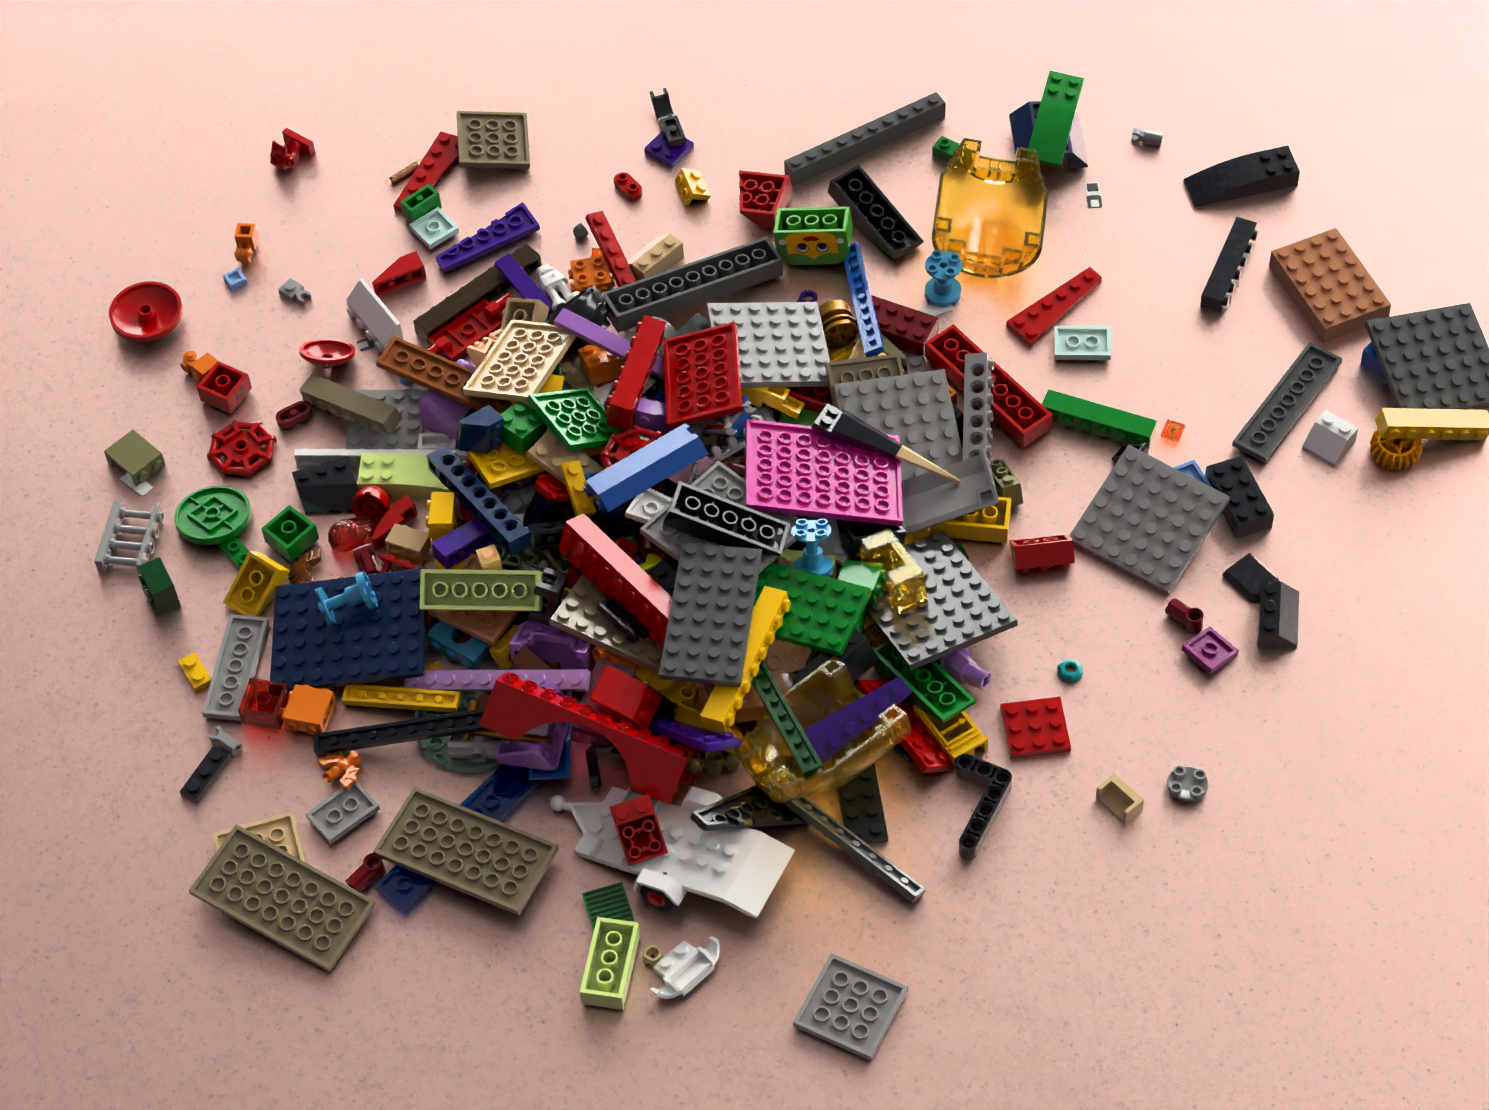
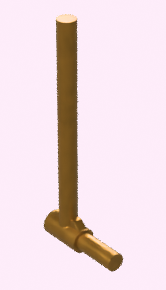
[460,700,553,745]

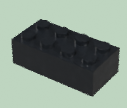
[1205,455,1274,539]

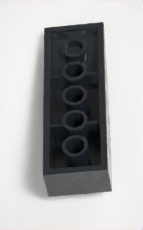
[1183,145,1300,207]
[828,164,924,259]
[663,481,790,556]

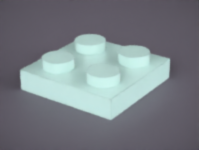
[409,207,459,249]

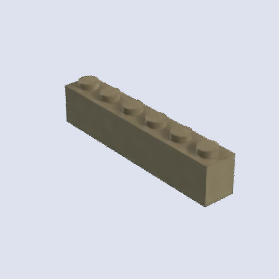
[299,374,402,435]

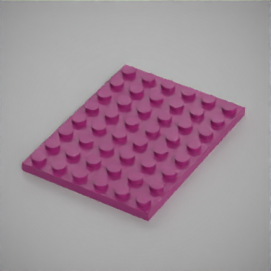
[745,419,903,526]

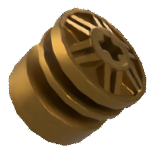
[818,300,859,349]

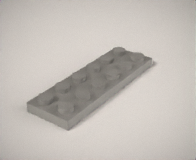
[202,614,269,721]

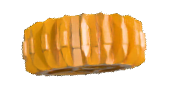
[1370,429,1422,470]

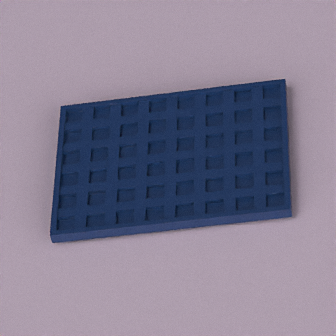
[269,567,427,694]

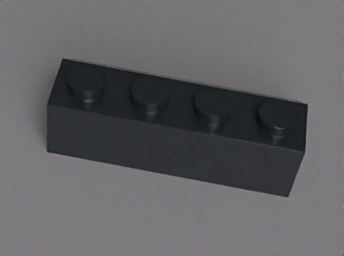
[793,627,880,712]

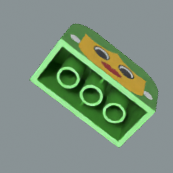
[773,206,853,265]

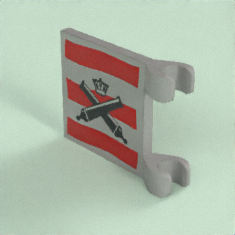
[704,401,756,437]

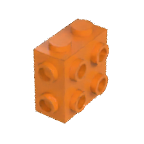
[568,255,615,293]
[281,684,336,735]

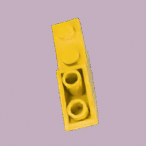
[741,387,805,419]

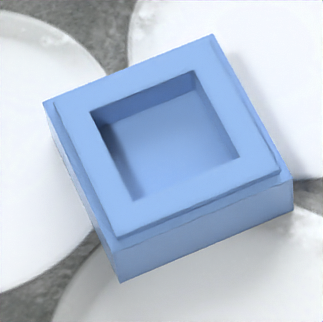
[223,268,247,291]

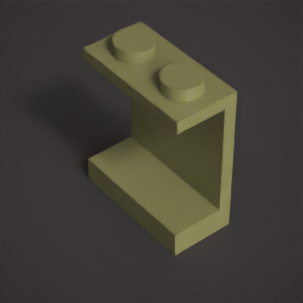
[104,429,165,487]

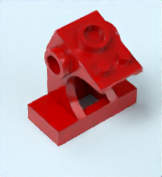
[270,127,316,170]

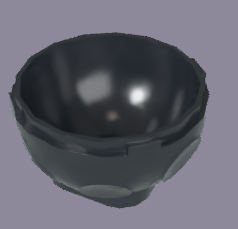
[543,284,611,355]

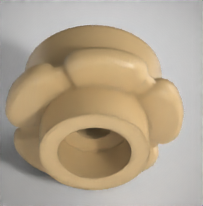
[643,945,664,966]

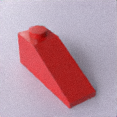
[372,251,426,296]

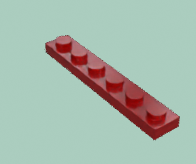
[585,210,637,287]

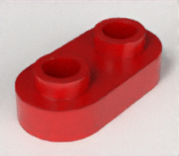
[614,172,643,201]

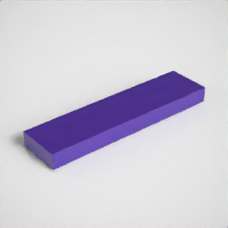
[494,253,552,313]

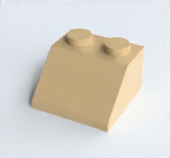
[500,298,549,330]

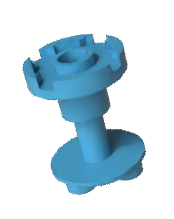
[925,250,962,308]
[791,519,834,577]
[315,571,378,626]

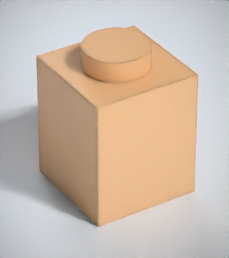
[476,544,503,570]

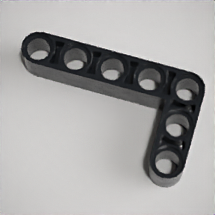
[956,754,1012,860]

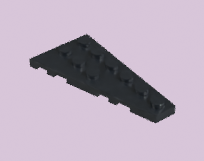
[690,785,807,831]

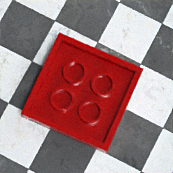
[1000,696,1071,759]

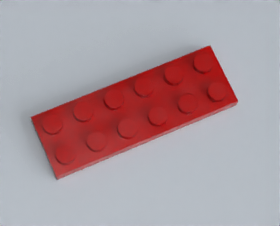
[856,679,954,773]

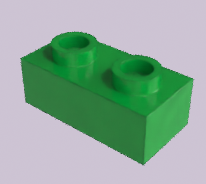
[932,136,972,168]

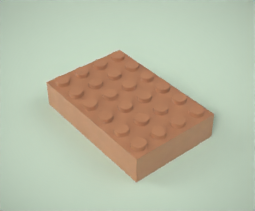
[1269,228,1391,343]

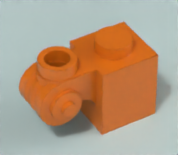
[234,223,259,264]
[180,351,218,382]

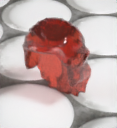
[328,515,379,553]

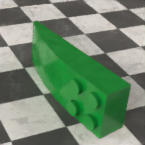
[1026,71,1084,167]
[873,641,976,723]

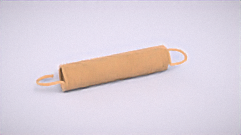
[385,159,422,186]

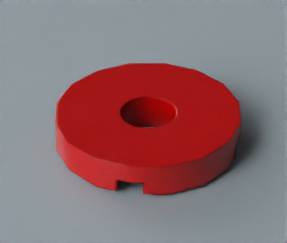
[535,474,570,501]

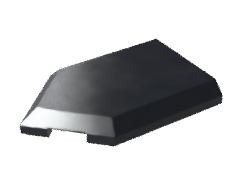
[1222,553,1279,601]

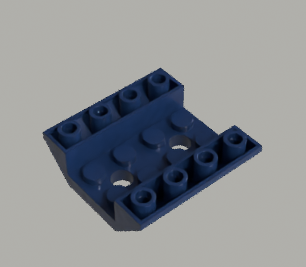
[1009,101,1088,168]

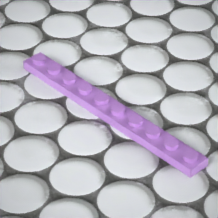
[404,669,591,692]

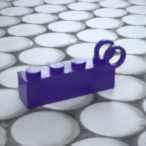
[431,498,502,569]

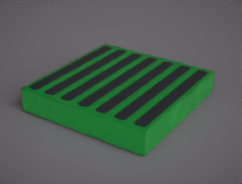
[582,882,634,931]

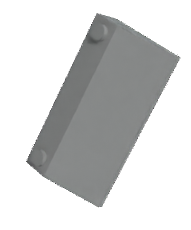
[901,448,1000,535]

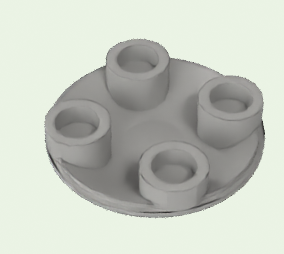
[1167,765,1208,801]

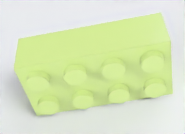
[580,917,641,1010]

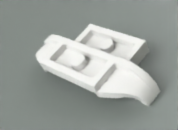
[650,936,720,999]

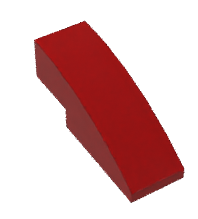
[372,495,418,551]

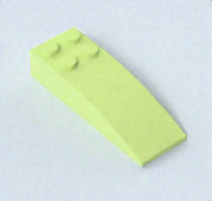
[357,453,463,497]

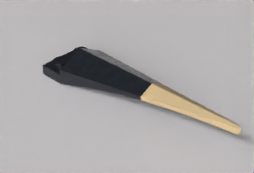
[811,403,961,484]

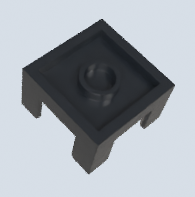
[528,567,568,626]

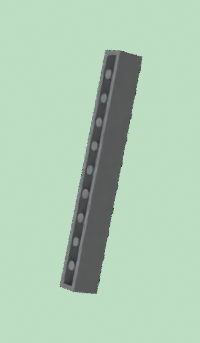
[784,92,946,186]

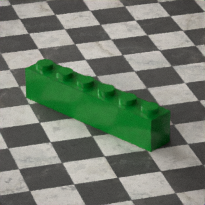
[1042,389,1157,449]

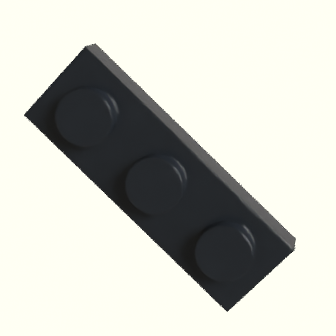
[180,745,232,803]

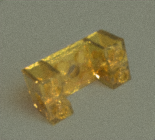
[859,528,928,614]

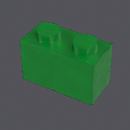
[400,184,442,223]

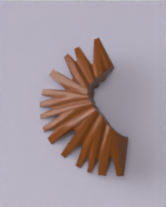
[288,548,321,584]

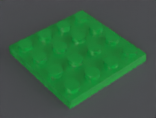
[526,388,625,451]

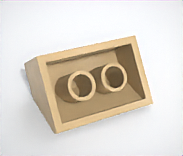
[627,233,684,281]

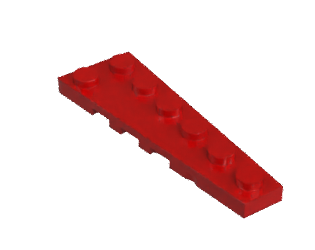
[1006,267,1102,347]

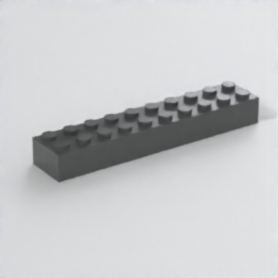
[603,237,783,333]

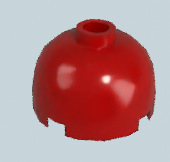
[352,485,391,524]

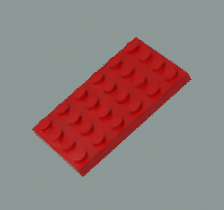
[663,322,743,429]

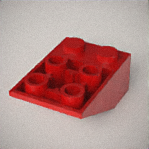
[609,794,668,866]

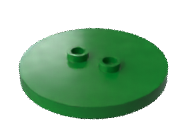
[174,486,252,545]

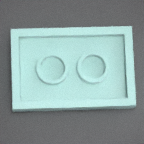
[1054,326,1111,360]

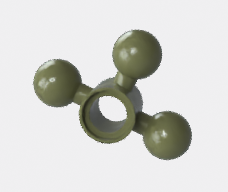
[686,749,740,778]

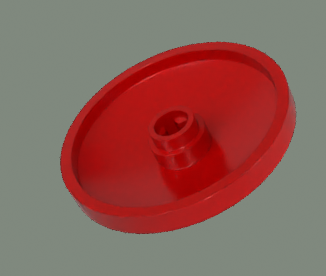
[109,281,183,342]

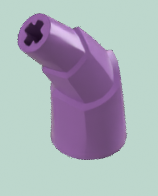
[935,647,991,690]

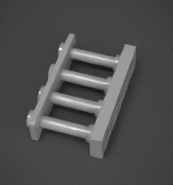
[94,499,164,574]

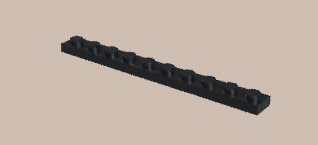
[314,708,490,755]

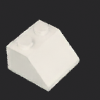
[1302,410,1358,466]

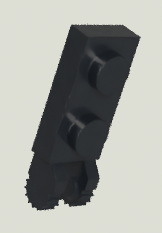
[597,596,648,643]

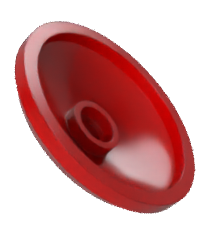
[299,339,355,369]

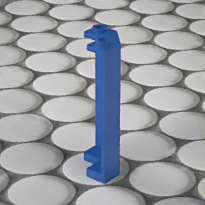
[583,423,709,514]

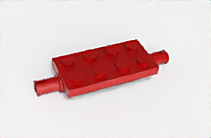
[426,293,513,362]

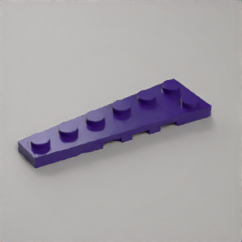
[435,202,540,273]
[803,676,912,764]

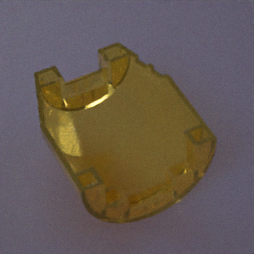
[931,138,1049,278]
[734,656,911,803]

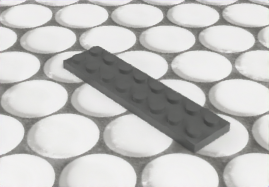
[1232,342,1342,463]

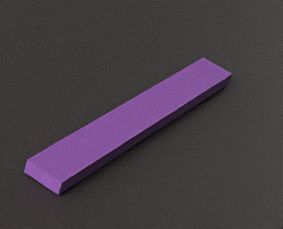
[554,308,665,381]

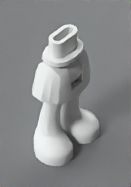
[536,264,580,312]

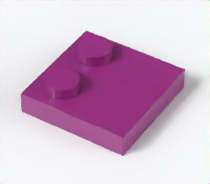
[1181,626,1239,674]

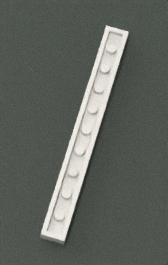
[294,449,467,467]

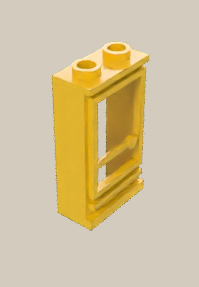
[913,705,988,769]

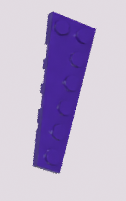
[648,713,741,753]

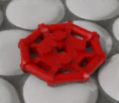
[207,420,277,476]
[599,425,664,469]

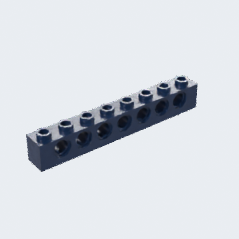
[427,446,532,556]

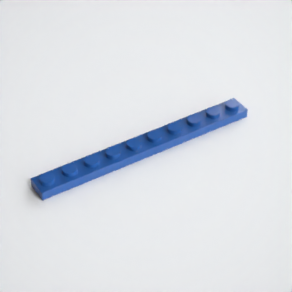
[844,242,885,357]

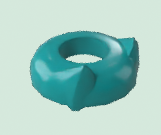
[1057,659,1083,683]

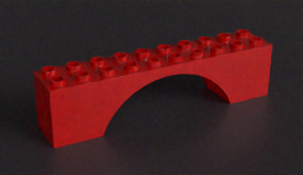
[479,672,693,804]

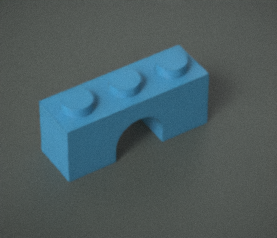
[427,620,490,669]

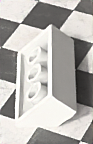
[346,278,403,353]

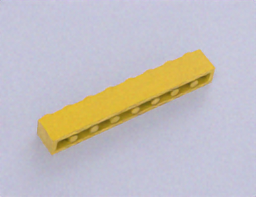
[700,586,791,733]

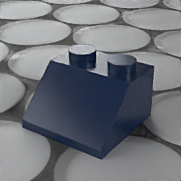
[458,405,504,454]

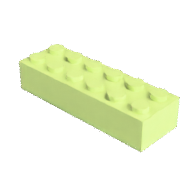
[420,569,543,612]

